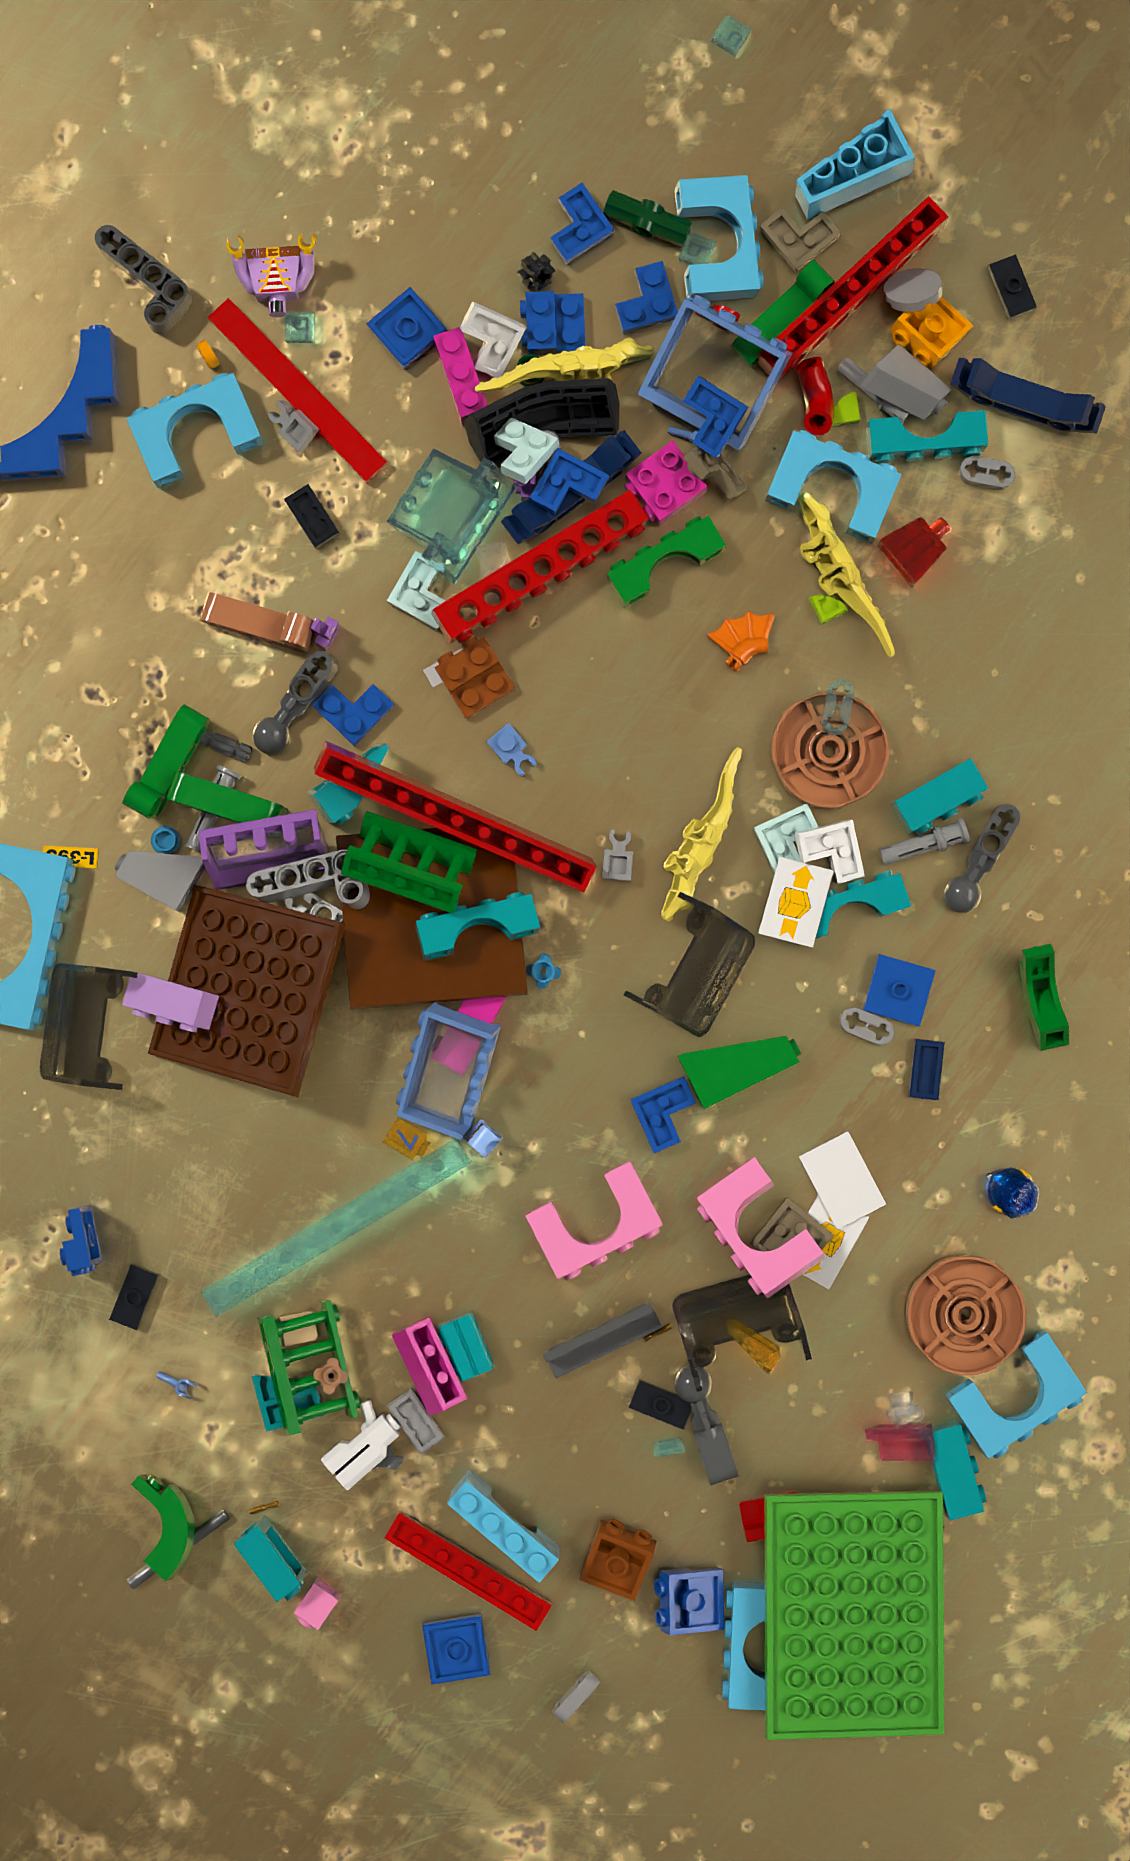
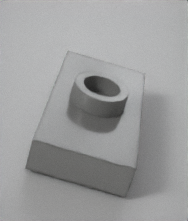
[387,1388,445,1455]

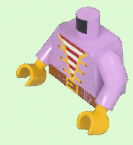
[226,232,317,317]

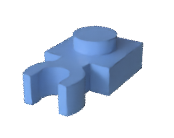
[486,723,536,777]

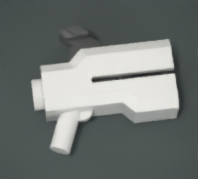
[321,1400,404,1491]

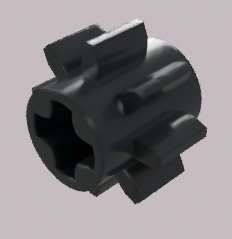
[517,252,555,291]

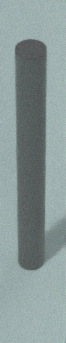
[127,1509,230,1589]

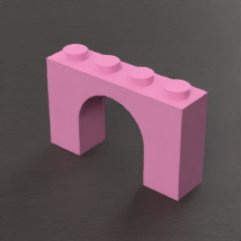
[697,1157,825,1299]
[525,1161,663,1281]

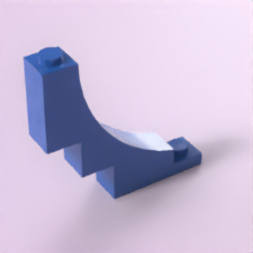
[0,325,119,481]

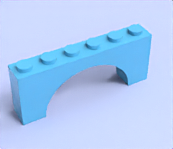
[0,843,76,1030]

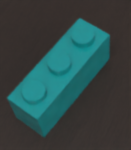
[891,758,988,835]
[923,1420,987,1521]

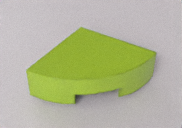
[832,392,860,427]
[809,594,848,625]

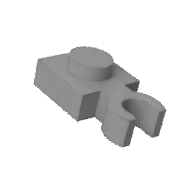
[268,400,319,452]
[602,829,633,882]

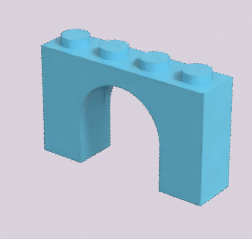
[674,175,764,301]
[126,373,264,488]
[765,430,902,544]
[945,1330,1087,1459]
[447,1469,560,1583]
[722,1582,765,1711]

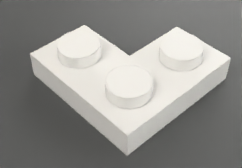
[460,302,526,378]
[794,819,865,884]

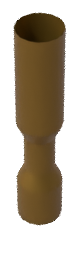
[643,1324,672,1342]
[249,1500,279,1514]

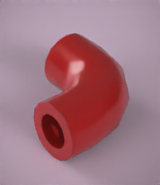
[795,357,835,435]

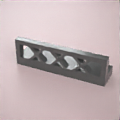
[543,1300,662,1379]

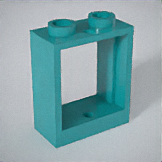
[234,1515,307,1602]

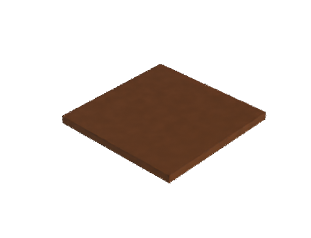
[336,828,528,1010]
[148,885,346,1097]

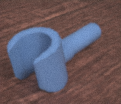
[668,426,700,447]
[156,1371,198,1399]

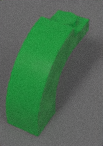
[1020,944,1069,1051]
[131,1474,195,1581]

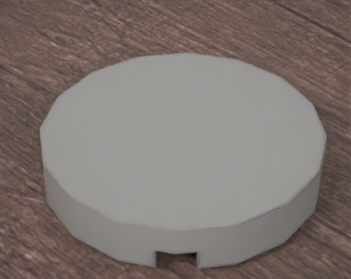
[884,268,943,312]

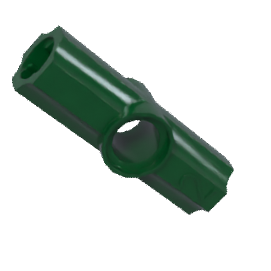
[603,190,692,248]

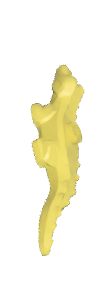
[475,338,654,393]
[799,491,895,657]
[661,747,742,921]

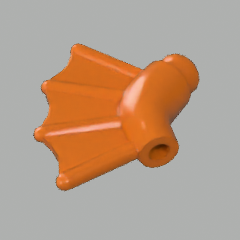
[707,611,774,671]

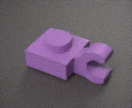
[513,473,536,502]
[310,617,340,652]

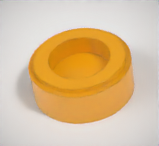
[196,339,220,369]

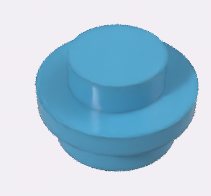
[151,826,181,854]

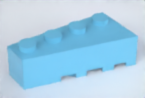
[795,109,915,220]

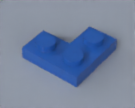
[550,182,614,264]
[615,261,678,334]
[683,376,749,458]
[529,448,609,515]
[312,684,395,747]
[630,1076,696,1153]

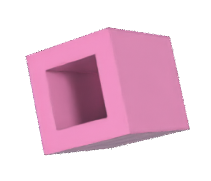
[294,1577,341,1630]

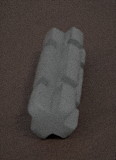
[199,729,252,762]

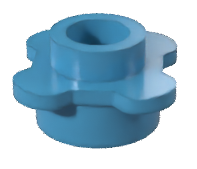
[526,954,561,989]

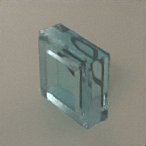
[711,14,751,57]
[679,231,717,265]
[285,312,315,343]
[652,1437,684,1458]

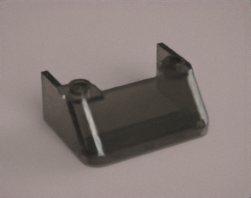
[623,892,755,1037]
[40,963,138,1090]
[672,1274,812,1392]

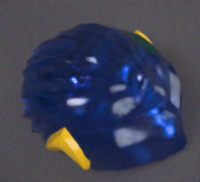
[986,1167,1039,1219]

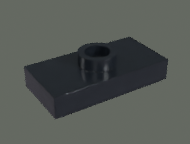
[987,254,1037,320]
[284,484,340,549]
[109,1264,160,1330]
[628,1379,692,1430]

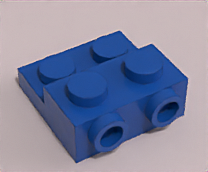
[520,291,585,355]
[60,1205,102,1276]
[654,1567,725,1636]

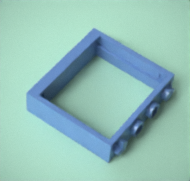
[638,295,792,450]

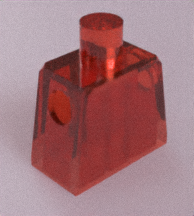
[877,517,951,588]

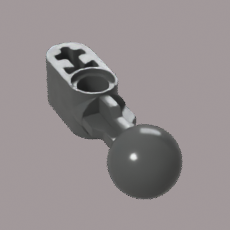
[252,651,338,755]
[944,804,1020,913]
[674,1365,739,1485]

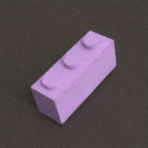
[122,971,219,1033]

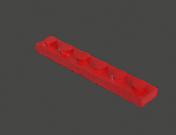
[384,1511,552,1631]

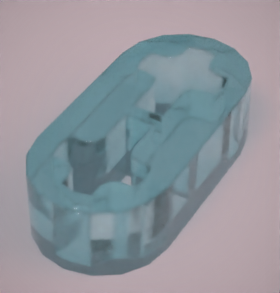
[821,679,854,736]

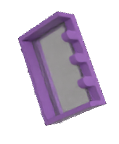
[198,809,329,890]

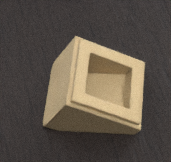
[277,1310,318,1347]

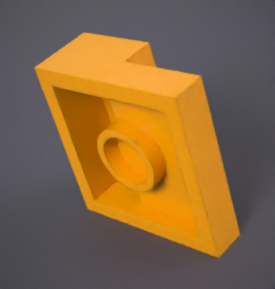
[889,296,973,370]

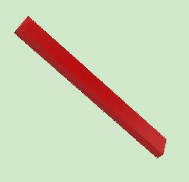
[207,298,388,484]

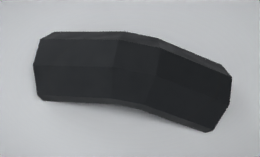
[464,378,620,468]

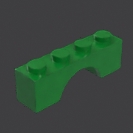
[607,516,726,608]

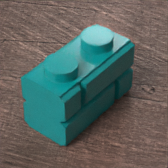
[437,1311,495,1382]

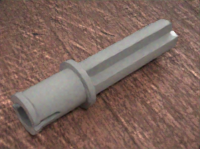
[838,358,911,424]

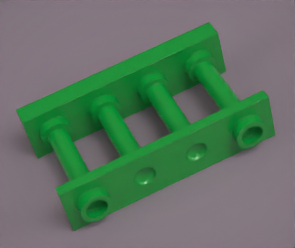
[341,811,478,914]
[257,1299,360,1436]

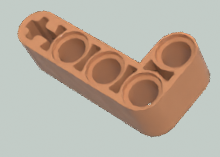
[200,592,314,653]

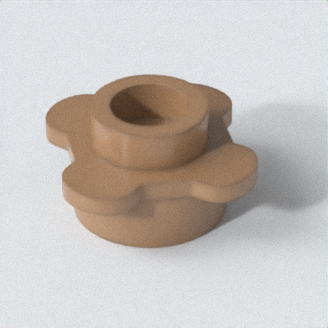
[313,1358,348,1394]

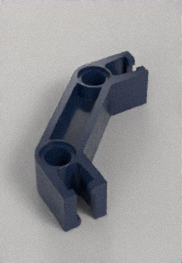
[950,358,1106,434]
[501,430,642,544]

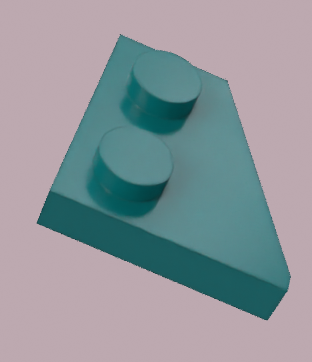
[251,1374,324,1432]

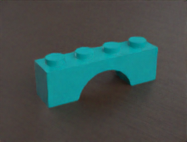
[866,410,988,464]
[797,870,911,945]
[415,892,540,961]

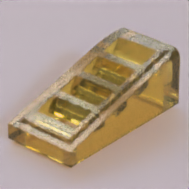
[727,1317,781,1374]

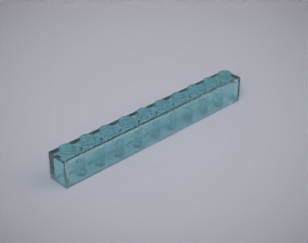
[201,1138,472,1317]

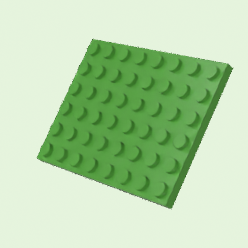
[764,1491,944,1740]

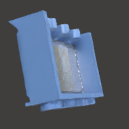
[396,1002,501,1140]

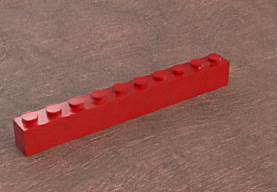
[313,740,597,892]

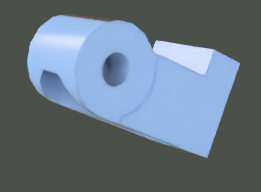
[464,1119,503,1158]

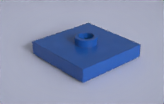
[366,287,448,369]
[863,954,936,1027]
[422,1614,491,1685]

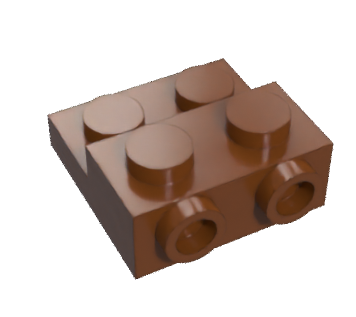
[434,636,515,719]
[579,1519,657,1601]

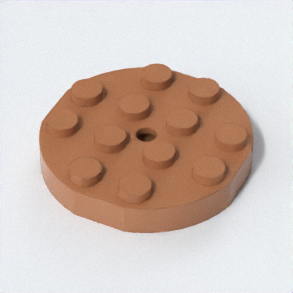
[771,691,889,809]
[906,1255,1026,1375]

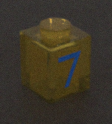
[383,1117,431,1160]

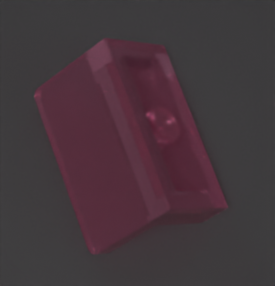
[865,1423,936,1461]

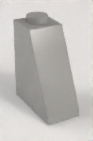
[860,344,952,420]
[115,851,205,912]

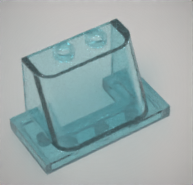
[387,448,516,584]

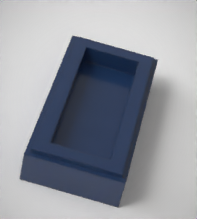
[908,1039,945,1100]

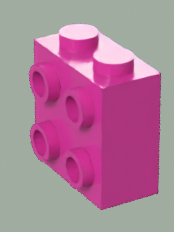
[624,440,707,527]

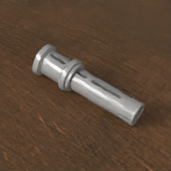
[185,765,242,853]
[879,818,970,866]

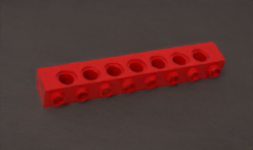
[757,196,949,382]
[431,489,649,644]

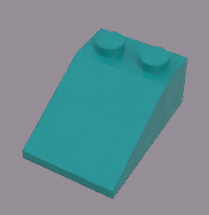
[306,743,389,824]

